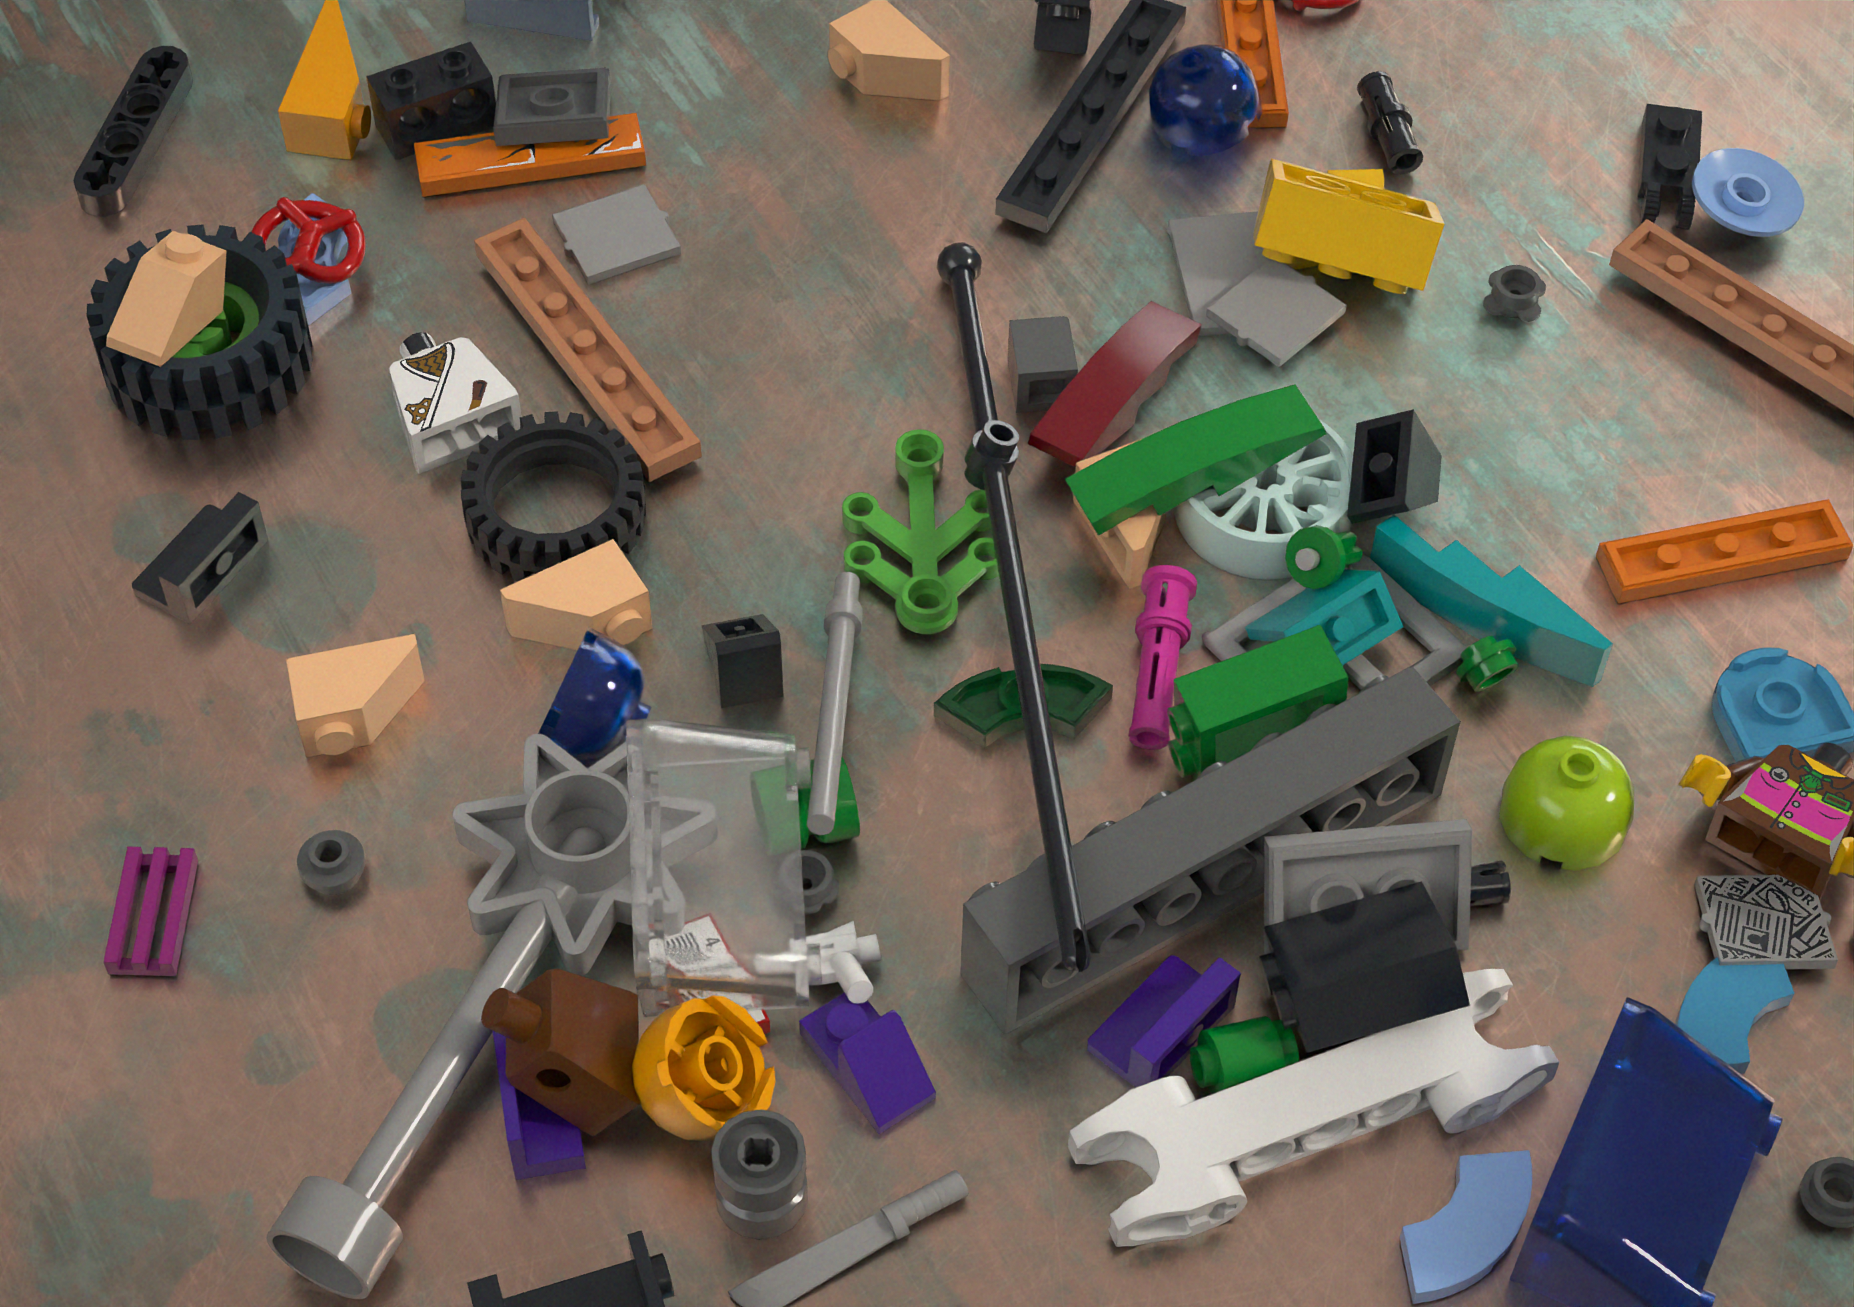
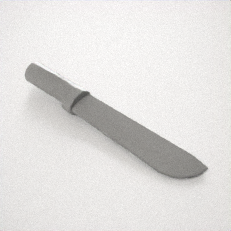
[728,1170,969,1307]

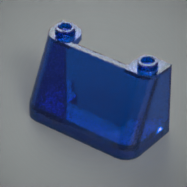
[1509,997,1783,1307]

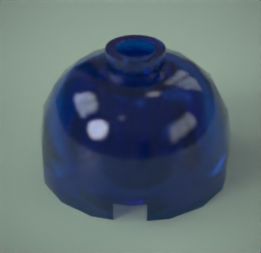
[1149,44,1262,156]
[538,627,652,761]

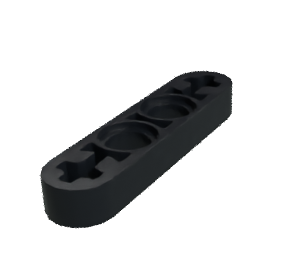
[73,46,193,217]

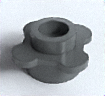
[1483,265,1546,322]

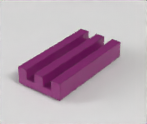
[103,846,198,976]

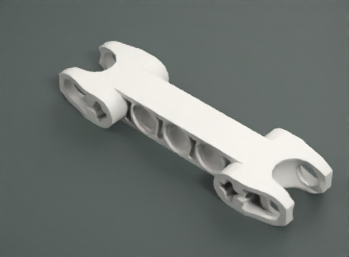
[1068,969,1560,1247]

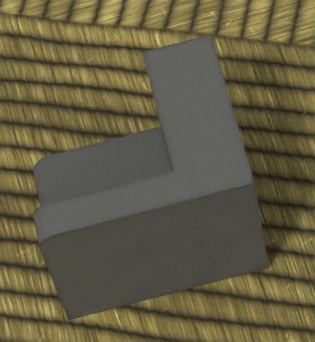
[1008,316,1078,413]

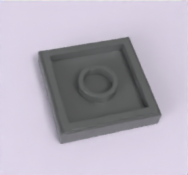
[493,67,611,146]

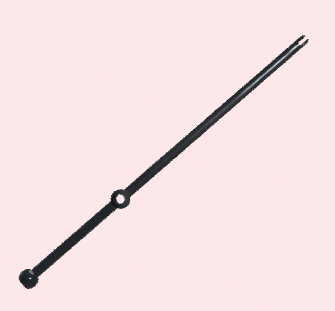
[937,242,1091,972]

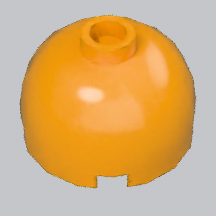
[632,995,776,1141]

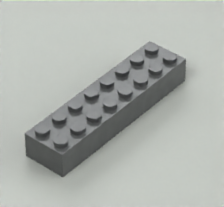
[960,666,1461,1035]

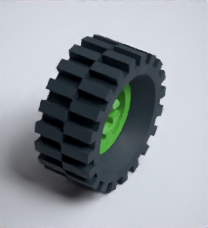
[86,224,313,440]

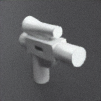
[753,921,881,1004]

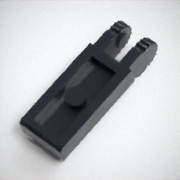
[1637,103,1702,230]

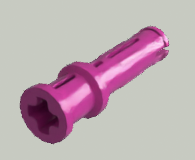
[1128,565,1197,750]

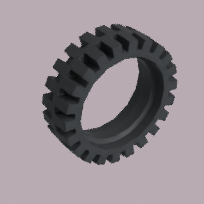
[460,411,646,581]

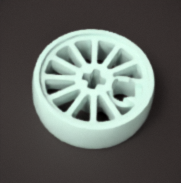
[1173,420,1353,580]

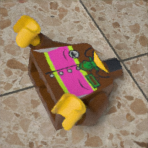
[1678,743,1854,900]

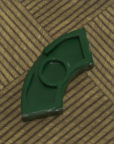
[934,664,1113,749]

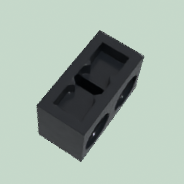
[366,41,496,160]

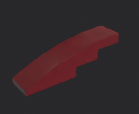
[1027,301,1202,467]

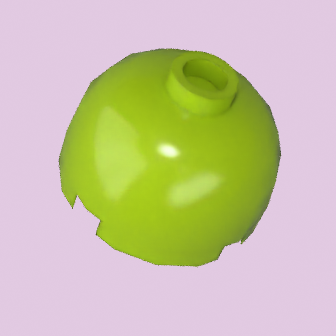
[1499,736,1634,871]

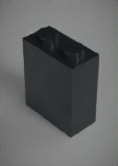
[1259,881,1470,1053]

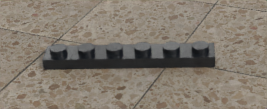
[995,0,1187,233]

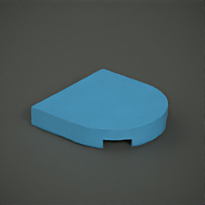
[1712,648,1854,762]

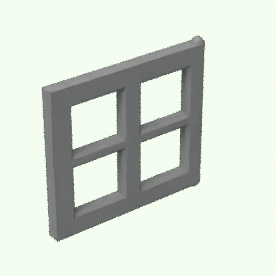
[1202,552,1467,690]

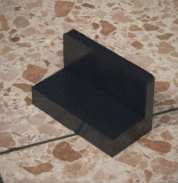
[132,492,268,625]

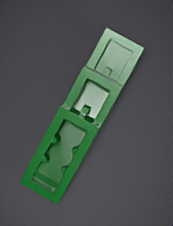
[1065,384,1327,536]

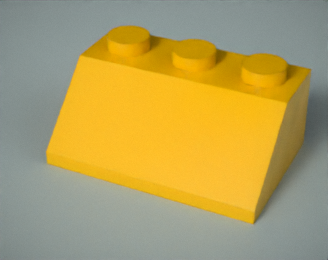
[1253,158,1444,294]

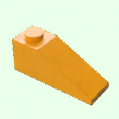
[278,0,371,160]

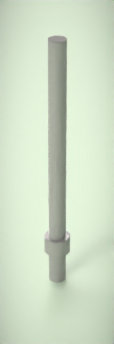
[807,572,863,835]

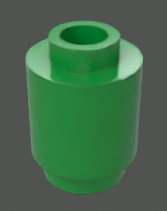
[1190,1016,1299,1094]

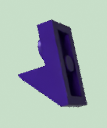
[799,992,936,1134]

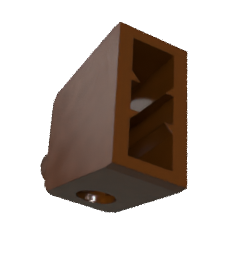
[481,968,640,1136]

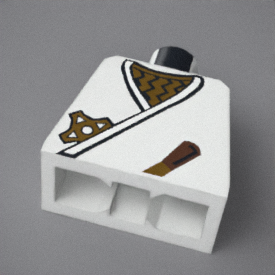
[388,332,522,474]

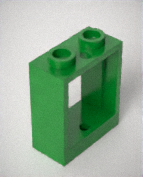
[1167,625,1348,781]

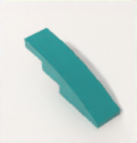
[1370,515,1613,687]

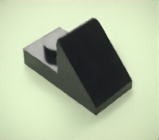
[1033,0,1096,54]

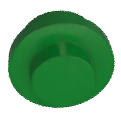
[1456,636,1519,692]

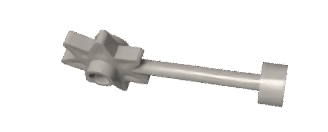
[266,734,718,1299]

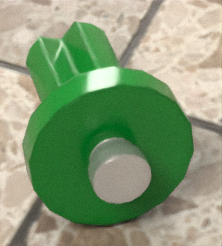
[1285,525,1363,589]

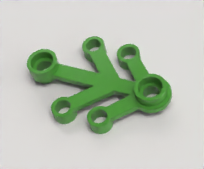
[842,429,999,634]

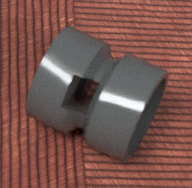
[711,1109,808,1240]

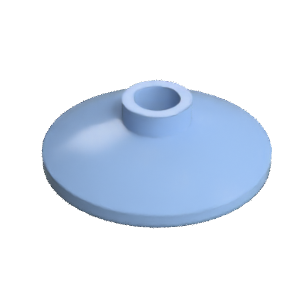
[1692,148,1804,237]

